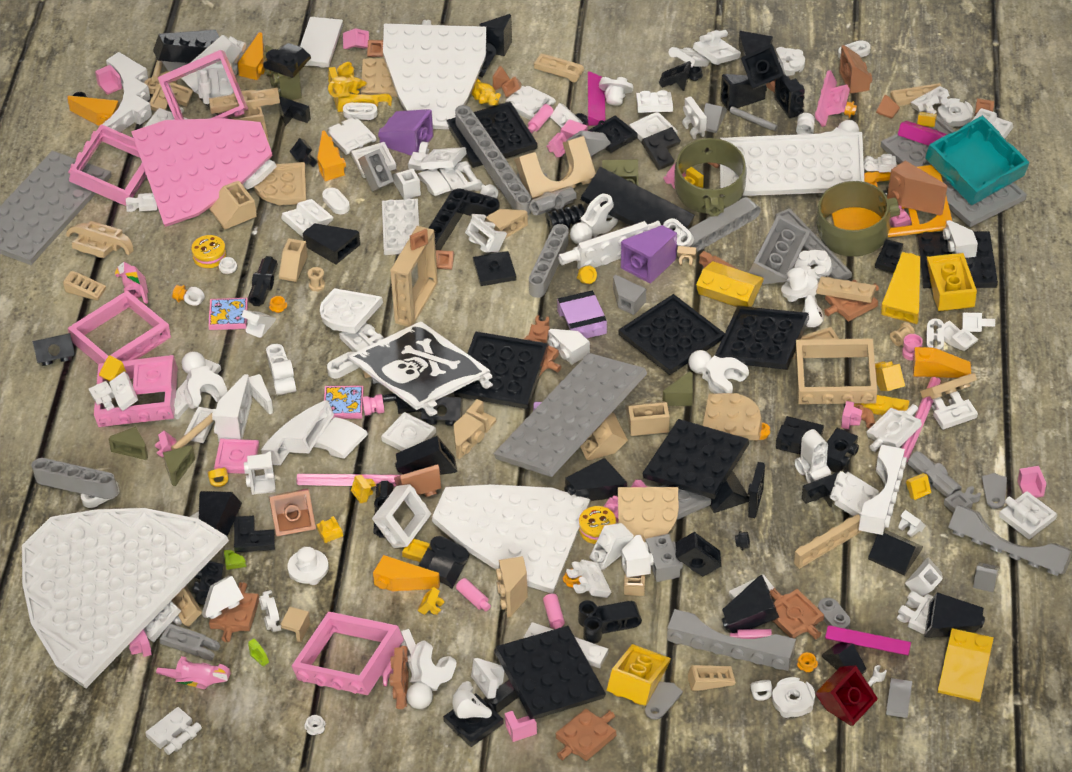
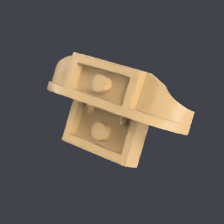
[66,221,134,258]

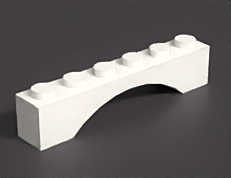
[859,445,907,535]

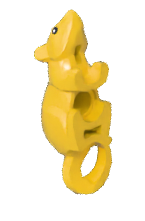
[328,74,367,98]
[471,78,501,106]

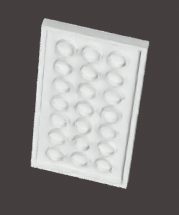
[720,132,864,197]

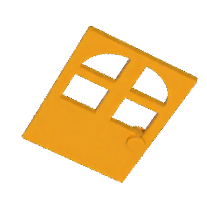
[832,165,952,238]

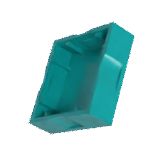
[925,115,1030,206]

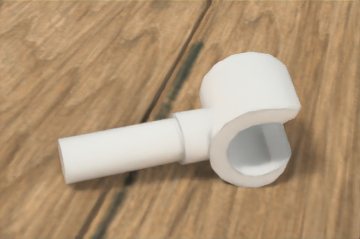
[867,665,887,687]

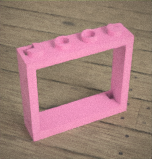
[158,50,248,120]
[68,124,147,206]
[68,291,171,365]
[94,355,178,427]
[292,612,404,695]

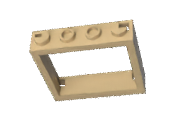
[390,226,438,327]
[796,339,877,405]

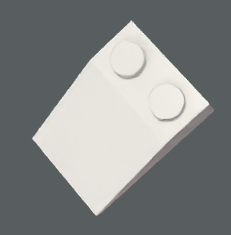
[212,374,252,442]

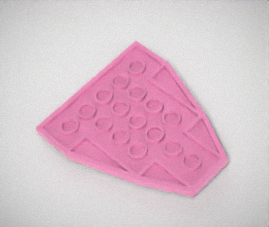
[131,118,273,227]

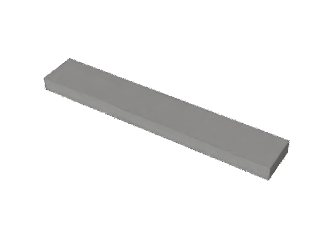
[774,208,852,280]

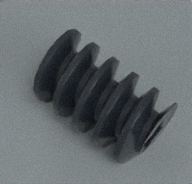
[545,203,585,230]

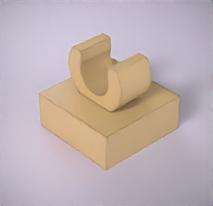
[677,246,697,266]

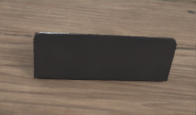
[483,680,518,713]

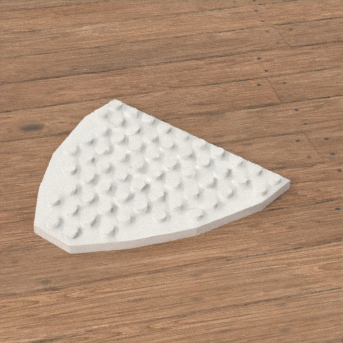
[22,508,229,688]

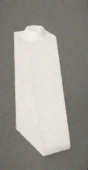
[182,35,242,94]

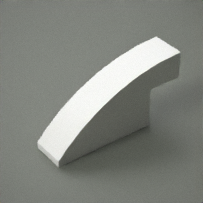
[261,400,334,465]

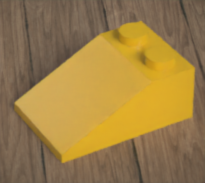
[927,253,977,311]
[938,628,994,702]
[606,644,671,706]

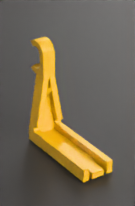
[328,67,392,112]

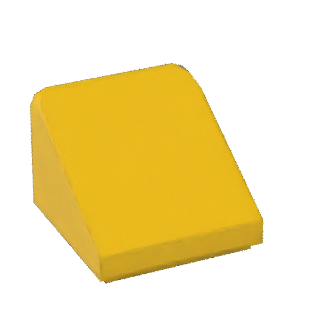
[917,112,937,127]
[99,355,126,382]

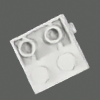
[693,30,741,65]
[197,64,234,104]
[999,491,1057,539]
[144,601,182,642]

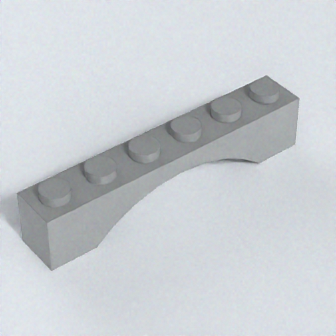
[948,505,1072,576]
[667,609,796,671]

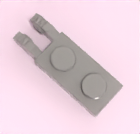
[159,624,221,661]

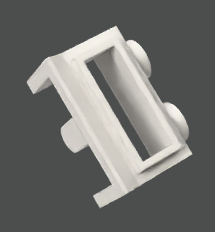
[465,214,507,253]
[244,451,276,495]

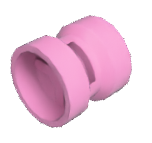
[902,334,923,361]
[362,394,384,416]

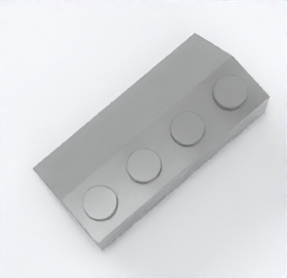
[748,215,810,284]

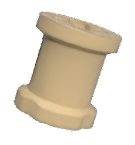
[307,267,325,292]
[890,322,915,346]

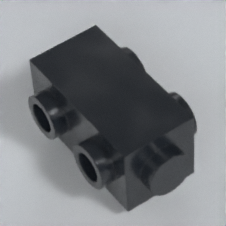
[192,561,223,605]

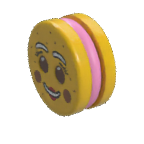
[191,235,226,268]
[579,506,616,544]

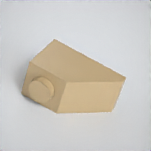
[486,209,528,238]

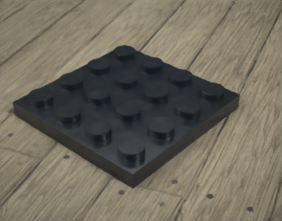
[446,101,538,168]
[916,231,998,288]
[618,294,725,375]
[715,306,809,370]
[454,331,549,409]
[642,419,749,499]
[494,626,606,720]

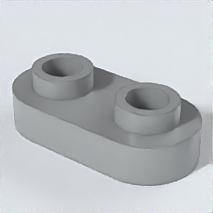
[818,598,850,629]

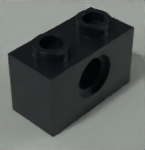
[32,333,75,366]
[421,397,463,426]
[827,427,859,473]
[675,532,722,577]

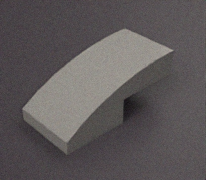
[886,678,912,718]

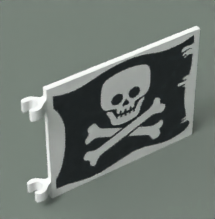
[348,321,493,416]

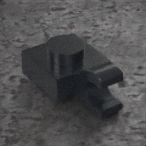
[290,138,318,167]

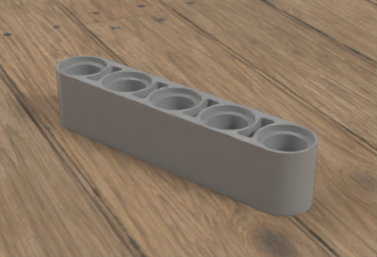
[683,197,761,252]
[529,224,569,298]
[31,458,119,499]

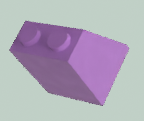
[378,109,434,156]
[621,225,677,284]

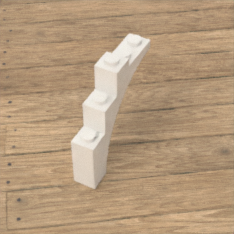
[102,52,152,132]

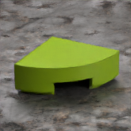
[224,550,246,570]
[248,638,269,667]

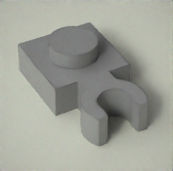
[944,486,981,513]

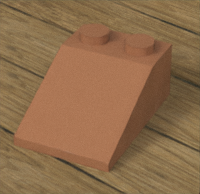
[887,160,948,215]

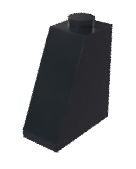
[738,31,773,57]
[721,74,767,111]
[302,223,360,265]
[395,436,457,475]
[564,457,627,501]
[199,491,242,536]
[722,575,780,633]
[924,592,985,638]

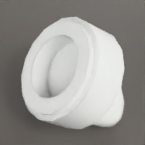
[480,184,498,198]
[184,287,205,306]
[750,680,772,701]

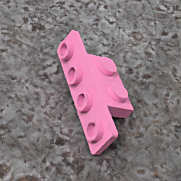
[815,70,850,127]

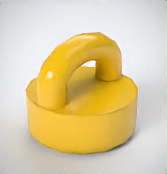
[337,61,354,78]
[577,266,597,284]
[207,467,228,487]

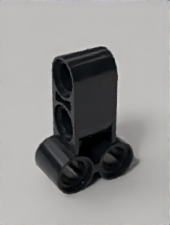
[578,600,642,644]

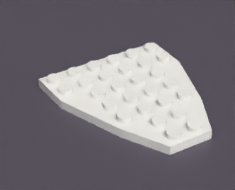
[383,24,486,129]
[432,484,590,594]

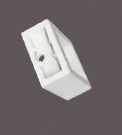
[372,484,431,548]

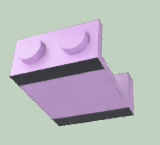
[557,290,607,338]

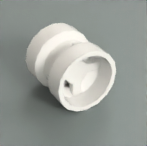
[796,113,815,135]

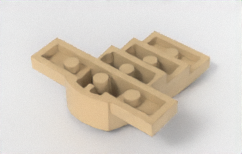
[209,88,280,146]

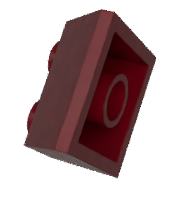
[815,665,878,726]

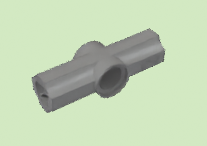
[529,187,577,215]
[908,451,962,497]

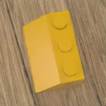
[696,261,764,307]

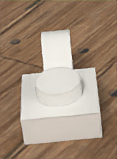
[408,141,429,171]
[126,193,157,212]
[962,313,995,332]
[89,381,115,411]

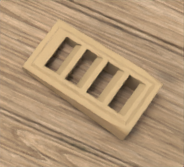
[63,271,106,301]
[624,574,645,596]
[688,665,736,691]

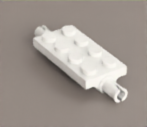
[558,221,661,270]

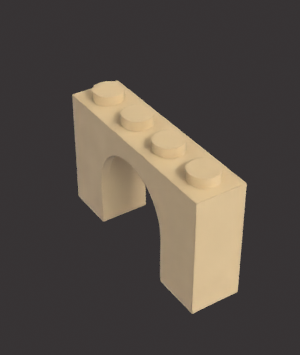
[514,136,596,199]

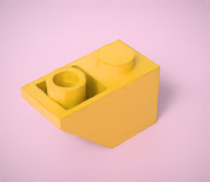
[875,361,905,391]

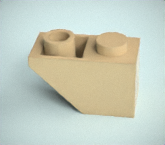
[279,238,308,282]
[453,413,485,459]

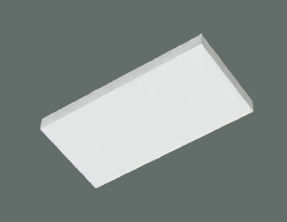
[300,17,343,68]
[382,198,419,255]

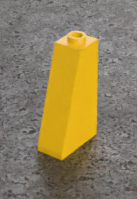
[881,252,920,324]

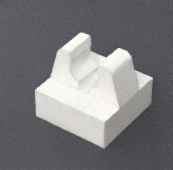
[898,510,926,537]

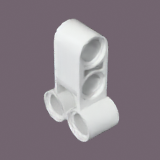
[266,344,296,396]
[794,429,831,483]

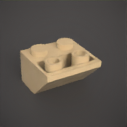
[209,180,257,230]
[625,401,670,436]
[580,413,628,460]
[496,556,528,617]

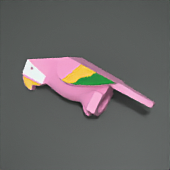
[115,262,148,304]
[156,656,231,689]

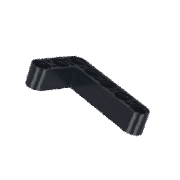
[429,188,500,250]

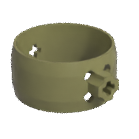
[674,138,747,217]
[816,181,900,257]

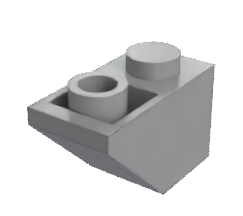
[567,130,611,157]
[613,275,646,315]

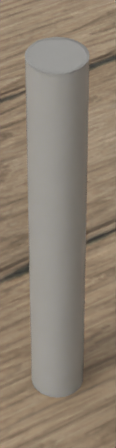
[729,106,778,131]

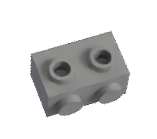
[358,149,394,192]
[645,534,683,582]

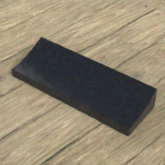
[580,167,695,231]

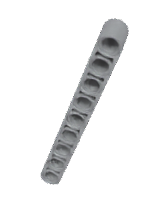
[455,105,531,215]

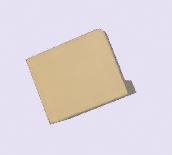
[466,399,496,433]
[281,607,310,642]

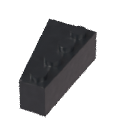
[153,30,219,63]

